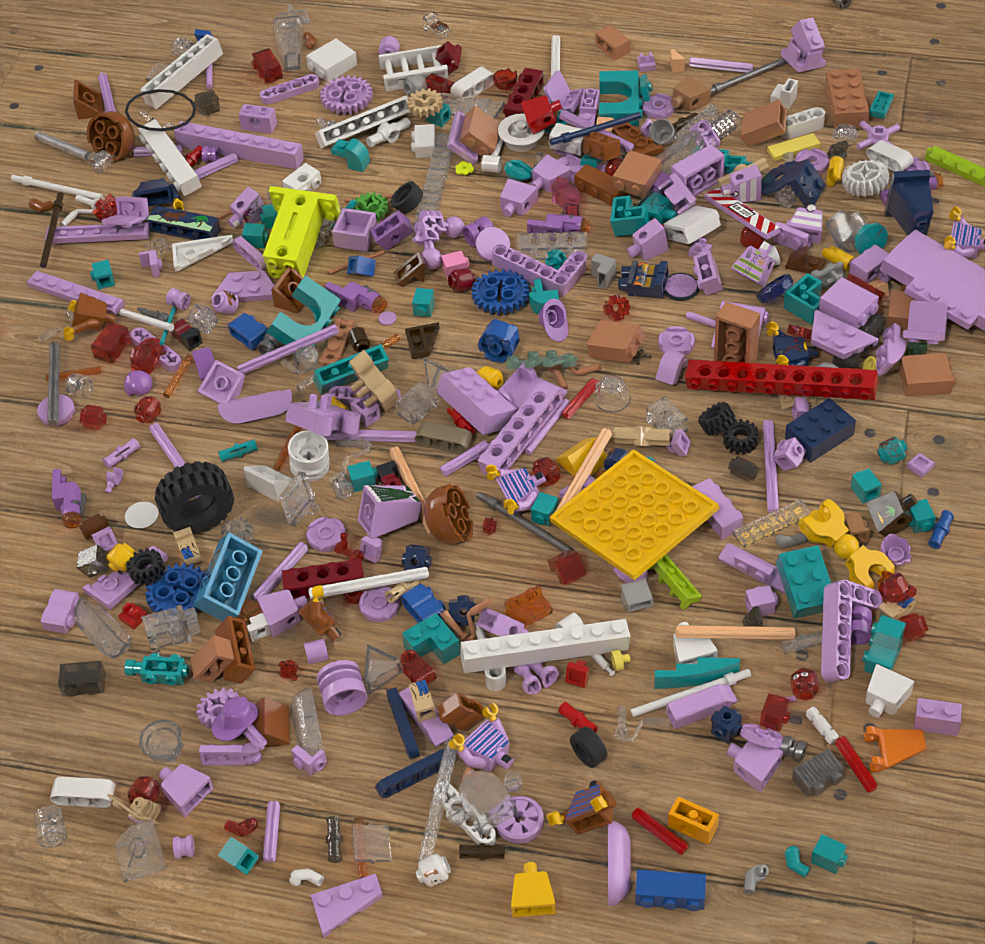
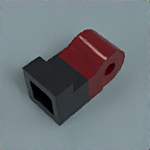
[171,319,203,351]
[376,460,401,486]

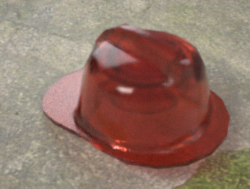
[130,338,164,374]
[877,571,917,603]

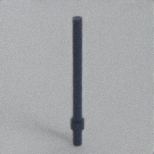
[549,112,641,146]

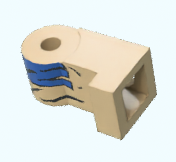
[173,527,202,567]
[876,591,916,621]
[409,680,437,723]

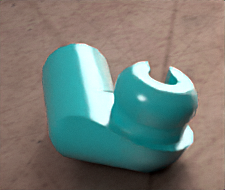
[784,846,811,878]

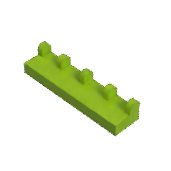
[925,146,985,187]
[648,554,702,610]

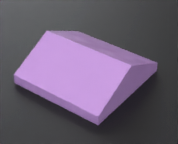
[198,360,245,404]

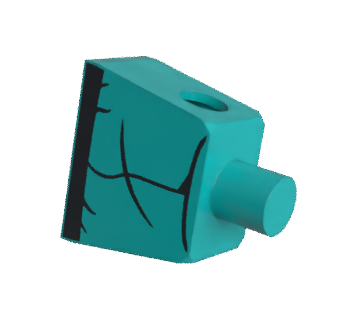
[635,190,677,224]

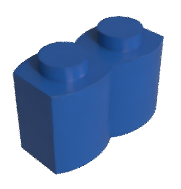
[227,313,268,350]
[401,583,446,623]

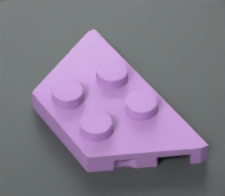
[211,270,274,302]
[811,310,879,359]

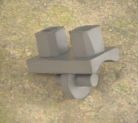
[811,261,845,290]

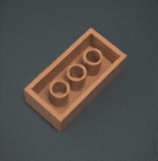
[825,69,869,129]
[714,301,760,363]

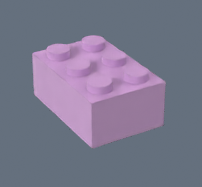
[671,145,724,197]

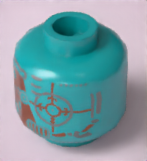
[877,437,908,465]

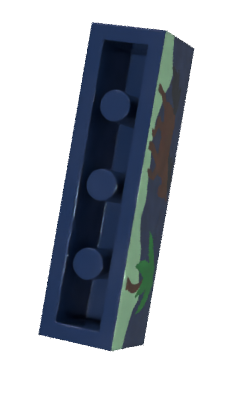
[147,206,221,240]

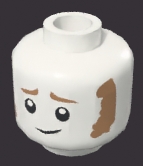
[416,854,451,887]

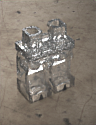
[142,605,201,654]

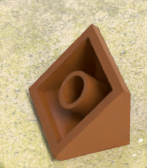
[73,79,103,120]
[271,266,304,314]
[247,697,290,747]

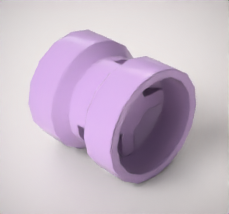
[166,288,191,310]

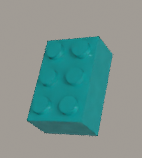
[776,545,831,619]

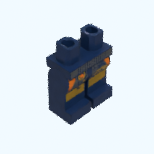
[618,261,669,298]

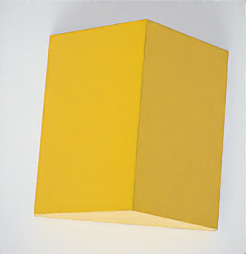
[556,437,607,477]

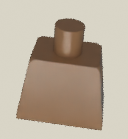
[671,75,711,111]

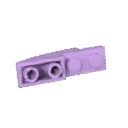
[576,88,600,135]
[876,323,906,376]

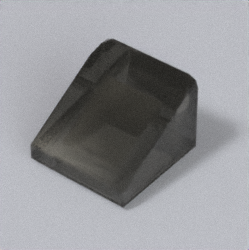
[742,606,763,627]

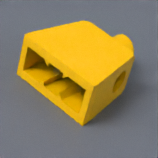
[511,862,556,918]

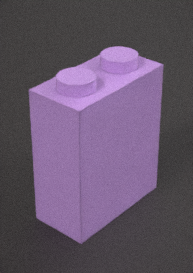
[819,277,879,329]

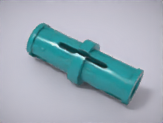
[218,439,258,462]

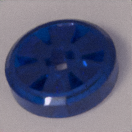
[756,274,794,304]

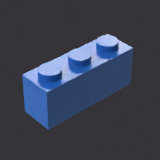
[635,870,706,911]

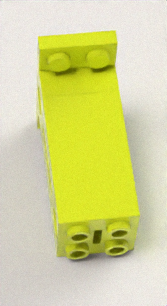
[263,186,341,278]

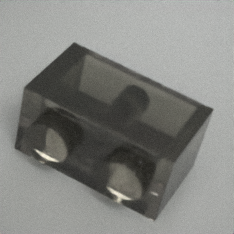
[58,661,106,697]

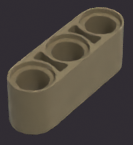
[415,421,473,454]

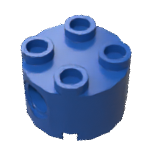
[478,319,520,363]

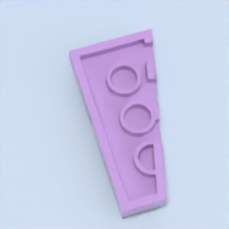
[82,546,168,610]

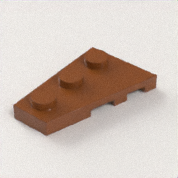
[612,122,664,156]

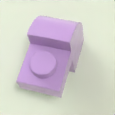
[655,349,689,385]

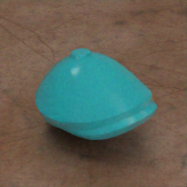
[504,160,533,182]

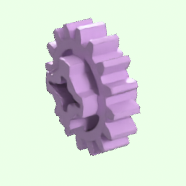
[196,687,239,728]

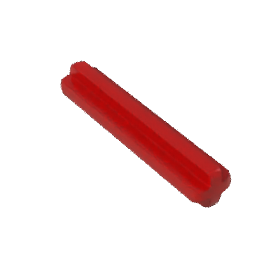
[561,378,599,420]
[835,736,878,793]
[632,807,688,855]

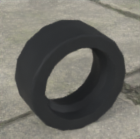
[391,181,423,214]

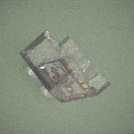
[825,209,870,253]

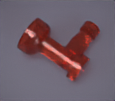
[334,532,364,561]

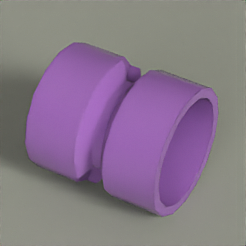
[462,216,494,247]
[851,605,872,645]

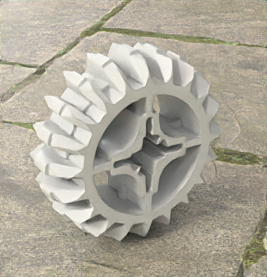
[842,159,890,198]

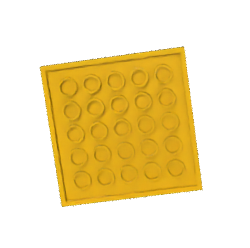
[550,449,719,581]

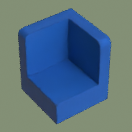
[347,255,376,277]

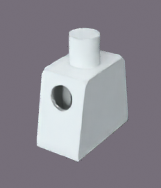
[673,622,718,664]
[865,664,914,717]

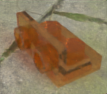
[504,585,553,628]

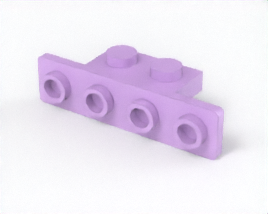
[718,543,785,594]

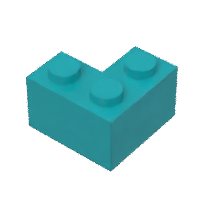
[610,196,650,237]
[783,273,822,325]
[402,613,460,665]
[862,615,906,674]

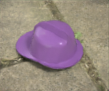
[539,298,568,342]
[211,696,258,741]

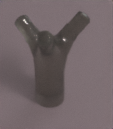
[633,349,652,365]

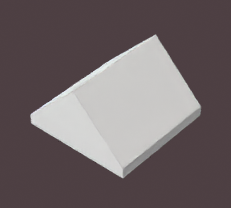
[243,465,295,502]

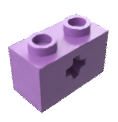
[371,210,414,251]

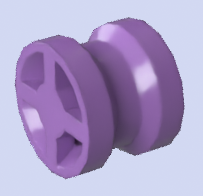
[202,146,219,162]

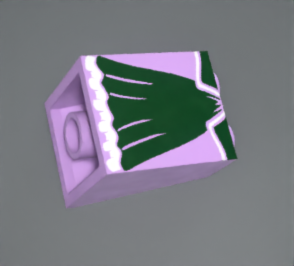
[358,485,422,538]

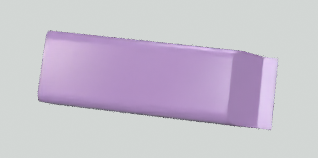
[666,684,738,729]
[399,687,454,747]

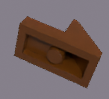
[785,245,825,274]
[394,251,425,287]

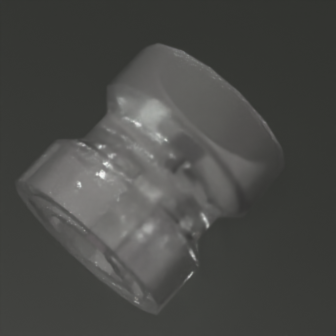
[329,472,354,499]

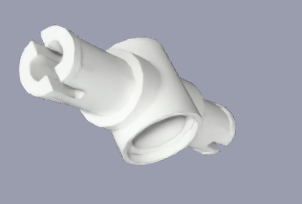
[366,118,411,147]

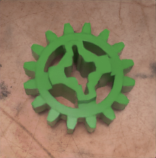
[352,192,389,221]

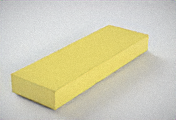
[767,133,821,161]

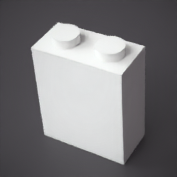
[306,39,357,82]
[663,205,721,244]

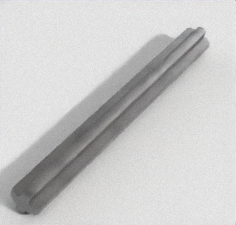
[47,341,60,426]

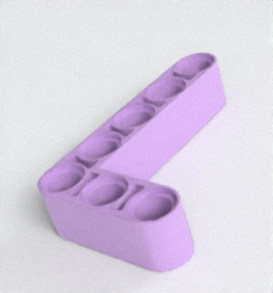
[492,244,587,297]
[821,580,882,683]

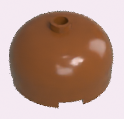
[87,111,135,162]
[424,483,473,544]

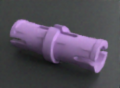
[102,438,140,469]

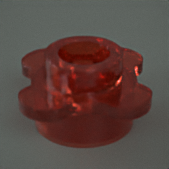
[278,660,299,681]

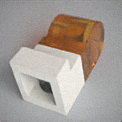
[242,600,271,642]

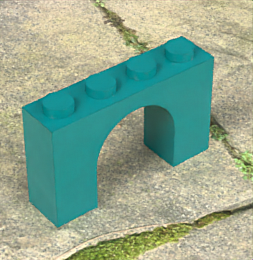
[599,70,642,126]
[266,275,341,357]

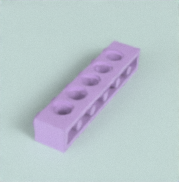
[478,381,563,479]

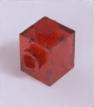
[760,693,790,731]

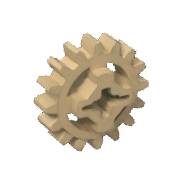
[407,88,443,118]

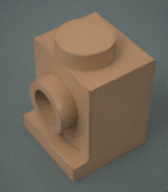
[844,512,870,544]

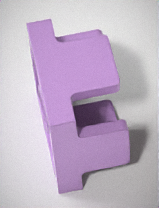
[781,37,826,72]
[657,173,696,216]

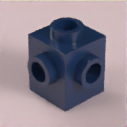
[402,544,432,571]
[449,595,479,626]
[710,705,742,745]

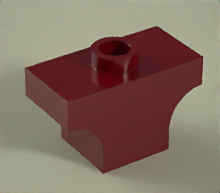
[435,41,462,75]

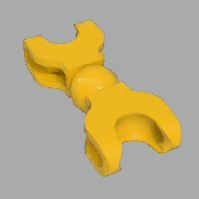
[798,499,895,589]

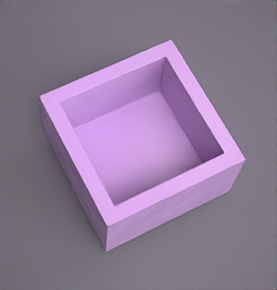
[332,208,377,252]

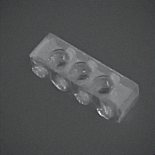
[517,232,588,261]

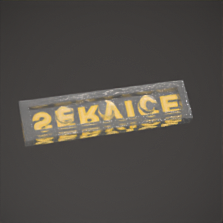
[733,499,811,548]

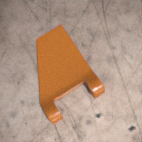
[863,726,926,772]

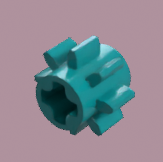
[545,249,567,270]

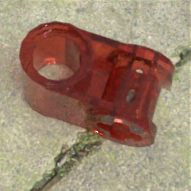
[400,650,437,685]

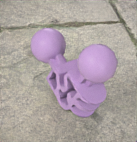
[412,210,464,270]

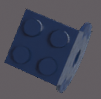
[761,159,825,208]

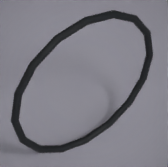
[125,89,196,131]

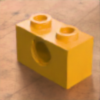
[668,796,719,845]

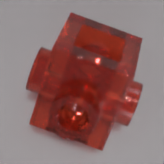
[92,193,117,221]
[603,294,630,321]

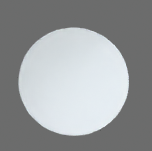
[125,502,159,528]

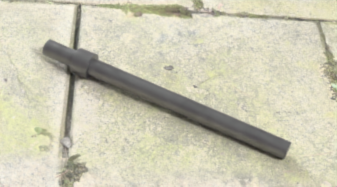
[710,58,787,94]
[476,491,573,555]

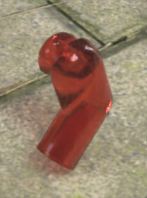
[224,817,258,837]

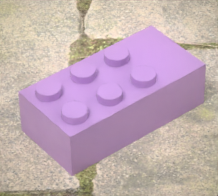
[436,367,517,435]

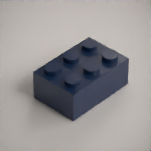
[785,398,856,463]

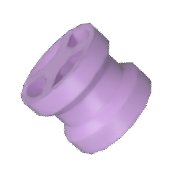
[173,835,195,859]

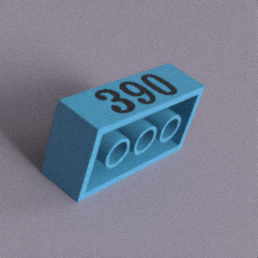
[193,532,263,622]

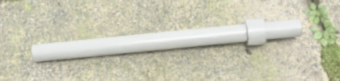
[11,175,103,201]
[630,669,751,717]

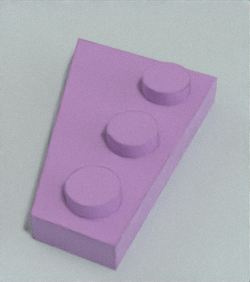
[311,874,383,938]

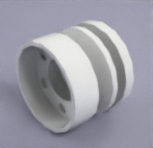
[288,430,330,482]

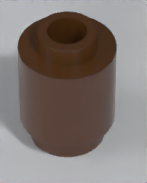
[79,513,109,540]

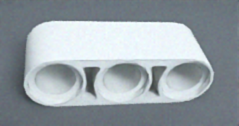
[450,67,496,102]
[779,107,825,139]
[866,140,914,171]
[50,777,116,808]

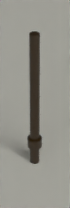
[40,192,64,268]

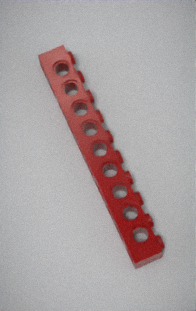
[685,359,879,400]

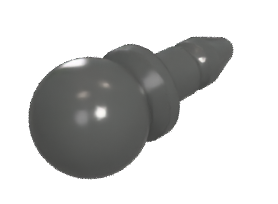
[137,307,169,322]

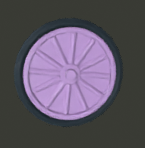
[664,273,699,301]

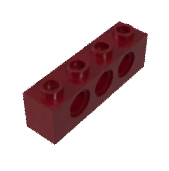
[503,68,544,118]
[281,558,364,600]

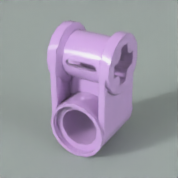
[690,120,720,148]

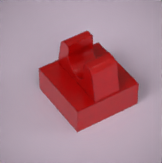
[118,602,148,630]
[565,659,589,688]

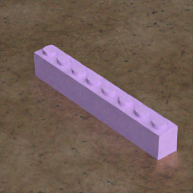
[174,121,304,170]

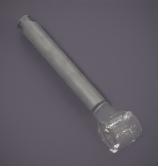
[35,131,113,173]

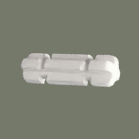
[806,707,839,744]

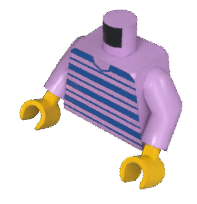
[944,206,985,259]
[485,464,546,515]
[449,703,514,772]

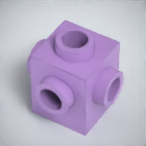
[772,437,806,471]

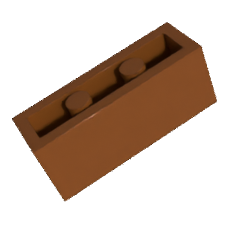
[574,164,628,206]
[215,616,256,684]

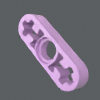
[232,236,267,271]

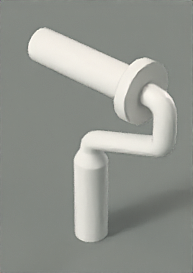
[60,195,101,226]

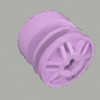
[316,660,368,716]

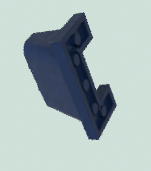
[884,170,934,236]

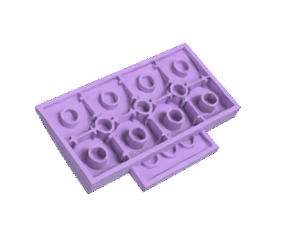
[880,230,985,331]

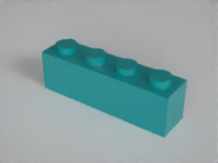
[313,344,389,395]

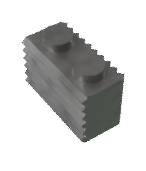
[792,748,845,798]

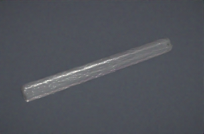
[418,738,457,861]

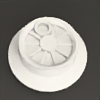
[498,114,544,152]

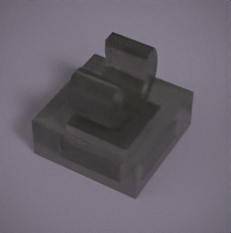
[827,140,849,161]

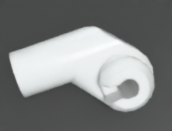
[289,868,324,886]

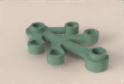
[506,350,578,370]

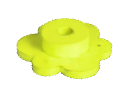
[455,161,474,175]

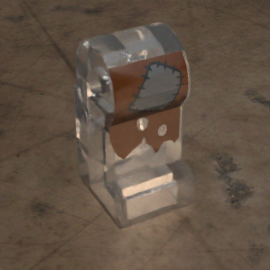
[423,12,451,41]

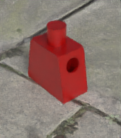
[521,95,563,135]

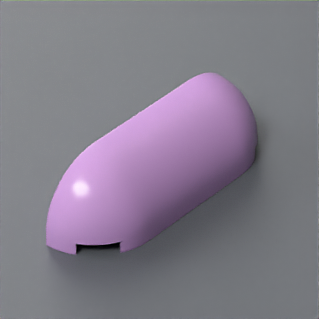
[217,389,292,423]
[608,821,631,906]

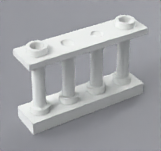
[379,45,449,92]

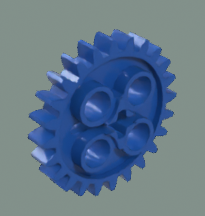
[472,268,529,316]
[145,563,206,621]

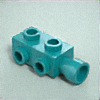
[124,653,189,686]

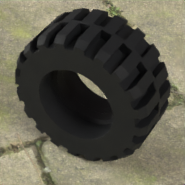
[155,461,234,534]

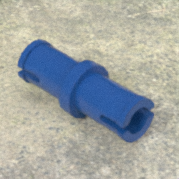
[928,510,954,549]

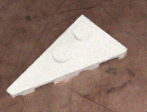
[172,235,233,272]

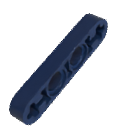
[386,687,420,760]
[375,748,455,799]

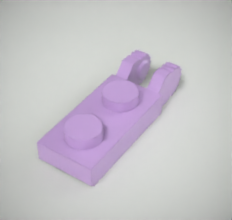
[199,743,262,765]

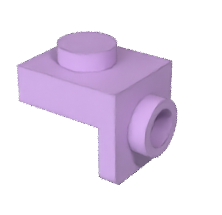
[139,250,163,278]
[291,745,327,776]

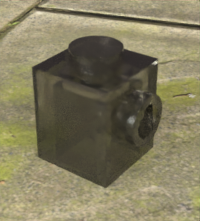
[193,90,220,116]
[77,544,109,578]

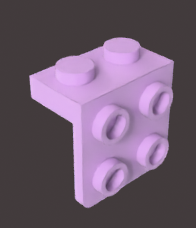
[544,70,584,114]
[102,196,149,228]
[773,219,813,251]
[903,300,948,344]

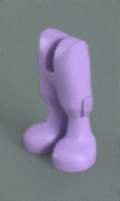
[513,662,558,694]

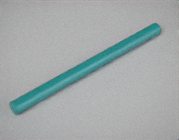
[159,307,176,345]

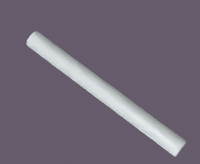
[119,309,174,331]

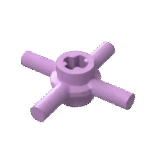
[856,121,900,150]

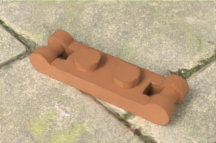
[318,317,355,367]

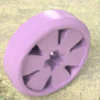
[495,796,544,844]

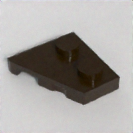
[405,322,440,359]

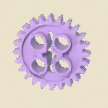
[320,75,373,115]

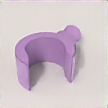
[105,467,123,493]

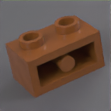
[583,132,621,161]

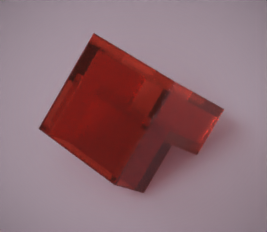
[426,73,455,101]
[547,550,586,585]

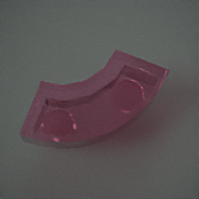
[552,176,581,216]

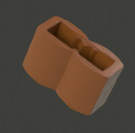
[437,693,486,731]

